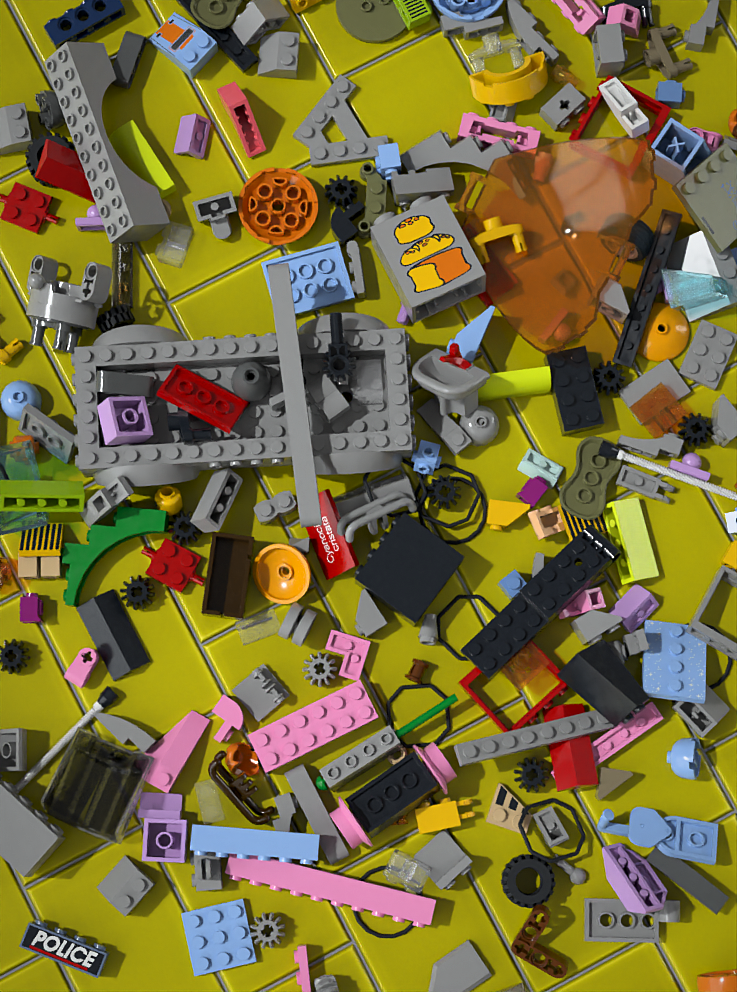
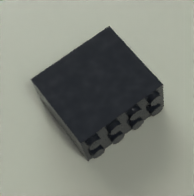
[354,512,464,627]

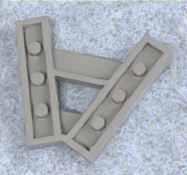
[293,74,388,167]

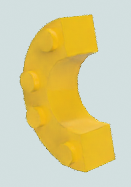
[468,51,548,106]

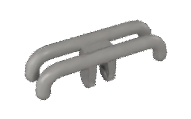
[337,491,417,543]

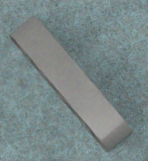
[284,764,349,865]

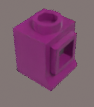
[516,476,548,509]
[20,593,44,623]

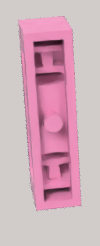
[551,0,606,35]
[457,112,541,160]

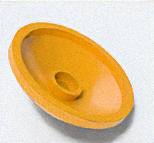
[638,302,689,362]
[253,543,311,604]

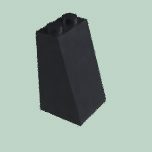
[557,639,650,727]

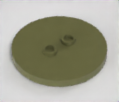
[336,0,407,43]

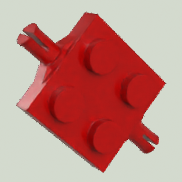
[0,182,60,234]
[141,538,206,594]

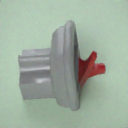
[411,343,490,417]

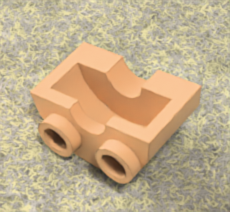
[527,505,566,540]

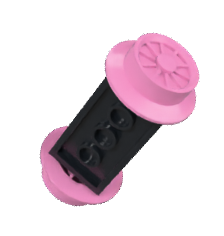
[329,742,457,849]

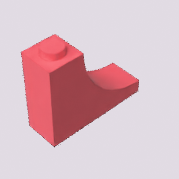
[217,81,266,158]

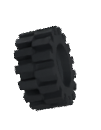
[96,304,135,334]

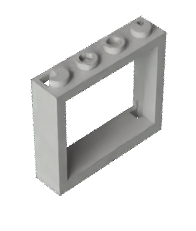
[686,565,737,661]

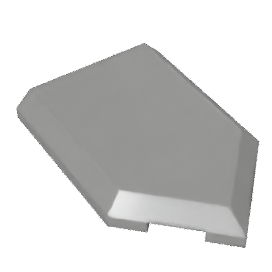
[428,940,492,992]

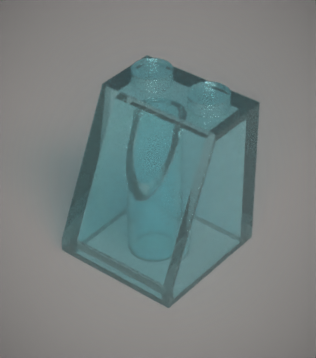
[661,268,729,311]

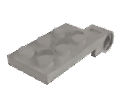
[584,898,680,943]

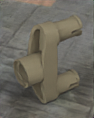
[643,24,693,79]

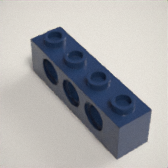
[44,0,126,50]

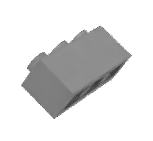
[190,468,243,533]

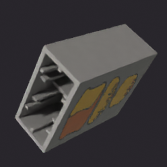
[370,195,486,324]

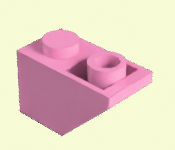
[606,3,641,38]

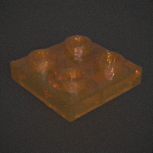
[629,382,687,439]

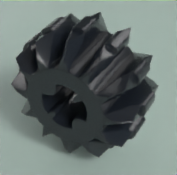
[324,175,358,209]
[593,361,626,396]
[677,413,712,447]
[427,475,461,509]
[168,511,202,546]
[120,575,155,610]
[0,639,31,674]
[514,757,549,793]

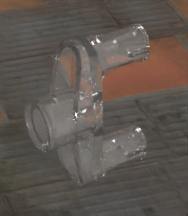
[468,32,524,73]

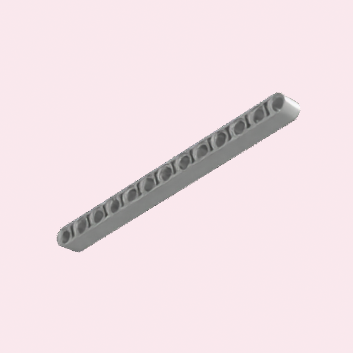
[268,263,322,528]

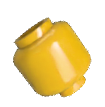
[155,485,183,516]

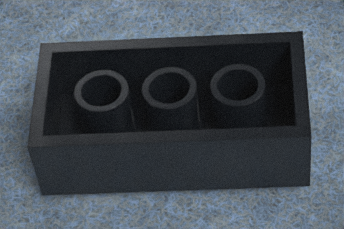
[544,346,604,436]

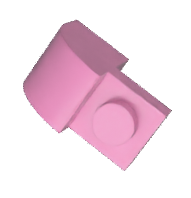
[559,587,606,619]
[212,694,244,743]

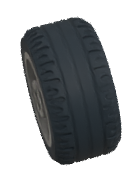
[599,213,654,262]

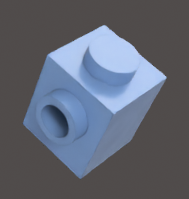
[655,80,685,109]
[497,569,527,600]

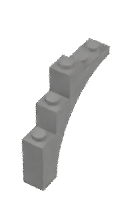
[400,129,528,200]

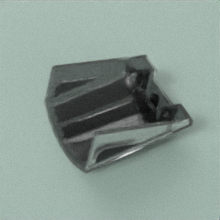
[41,727,154,844]

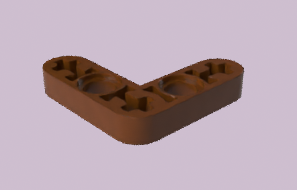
[511,905,568,978]

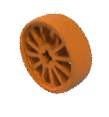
[697,969,737,992]

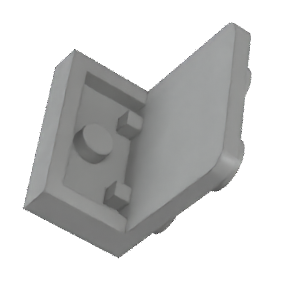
[414,831,473,890]

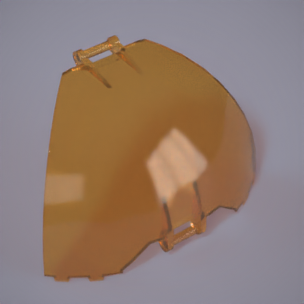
[454,137,657,355]

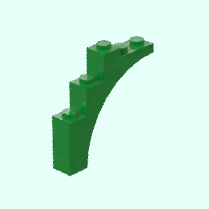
[60,506,170,607]

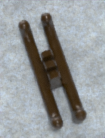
[208,750,275,825]

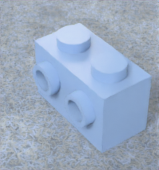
[375,143,401,182]

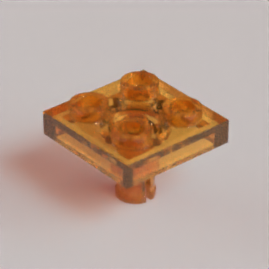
[501,642,550,691]

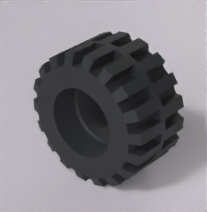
[25,132,75,188]
[501,854,556,908]

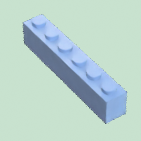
[190,824,320,864]

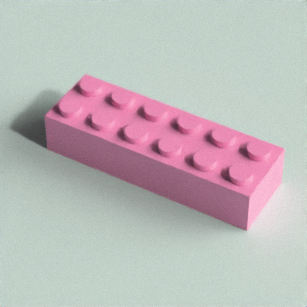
[248,680,379,773]

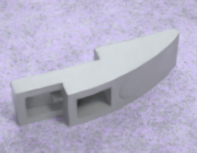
[505,0,559,67]
[79,475,134,529]

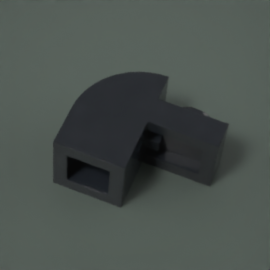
[331,201,364,248]

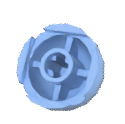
[0,380,42,421]
[667,737,701,780]

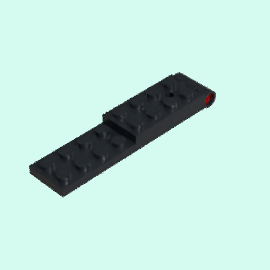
[460,524,622,680]

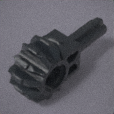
[322,312,356,382]

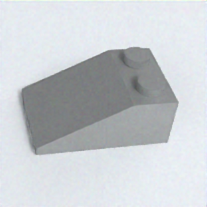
[0,103,33,155]

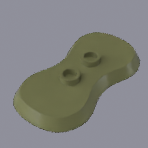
[190,0,243,29]
[559,436,622,520]

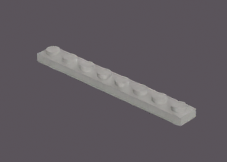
[454,710,615,767]

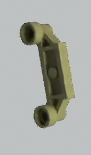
[356,162,387,239]

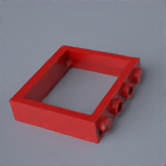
[569,75,671,181]
[458,641,569,733]

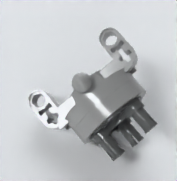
[26,255,112,354]

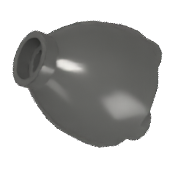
[35,90,66,130]
[231,361,272,402]

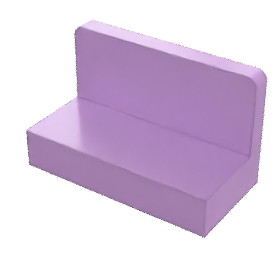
[174,114,211,159]
[609,584,659,634]
[138,792,183,819]

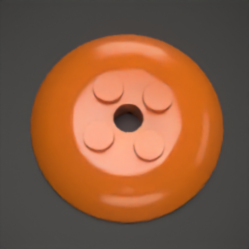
[238,167,318,245]

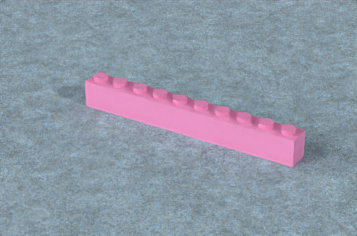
[225,854,436,928]

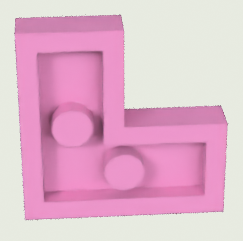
[325,629,371,681]

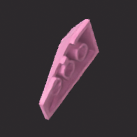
[133,710,210,793]

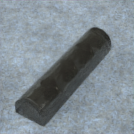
[112,242,133,309]

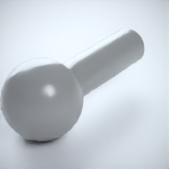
[552,854,586,885]

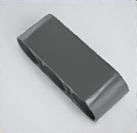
[111,31,146,90]
[95,371,154,398]

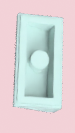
[517,448,564,489]

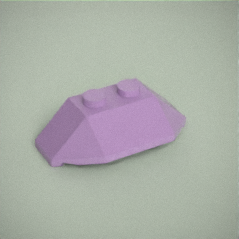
[602,843,668,914]

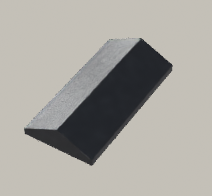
[76,589,151,681]

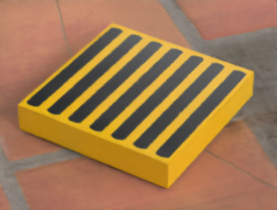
[557,504,608,542]
[18,523,64,557]

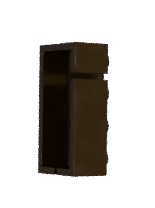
[201,532,255,621]

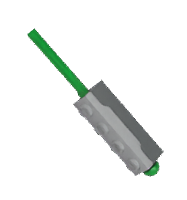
[316,694,458,792]

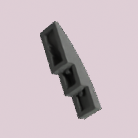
[646,846,729,915]

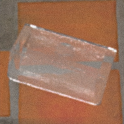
[235,608,280,645]

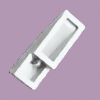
[599,77,649,139]

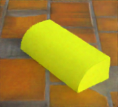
[108,120,176,199]
[478,366,551,402]
[603,497,659,585]

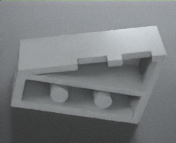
[391,167,454,208]

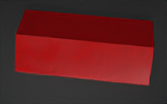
[35,139,96,204]
[542,703,599,792]

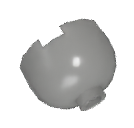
[459,405,500,446]

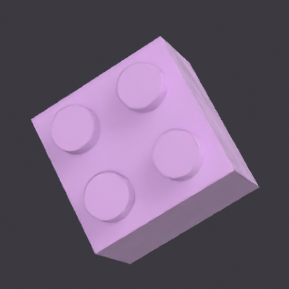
[97,396,153,445]
[142,818,189,863]

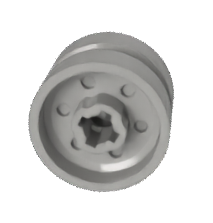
[278,602,318,647]

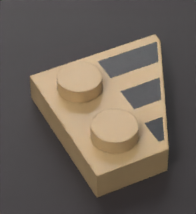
[486,783,532,834]

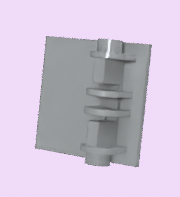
[232,664,290,722]

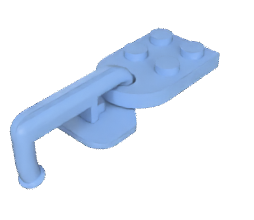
[597,807,718,865]

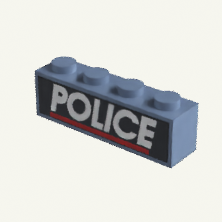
[19,919,110,978]

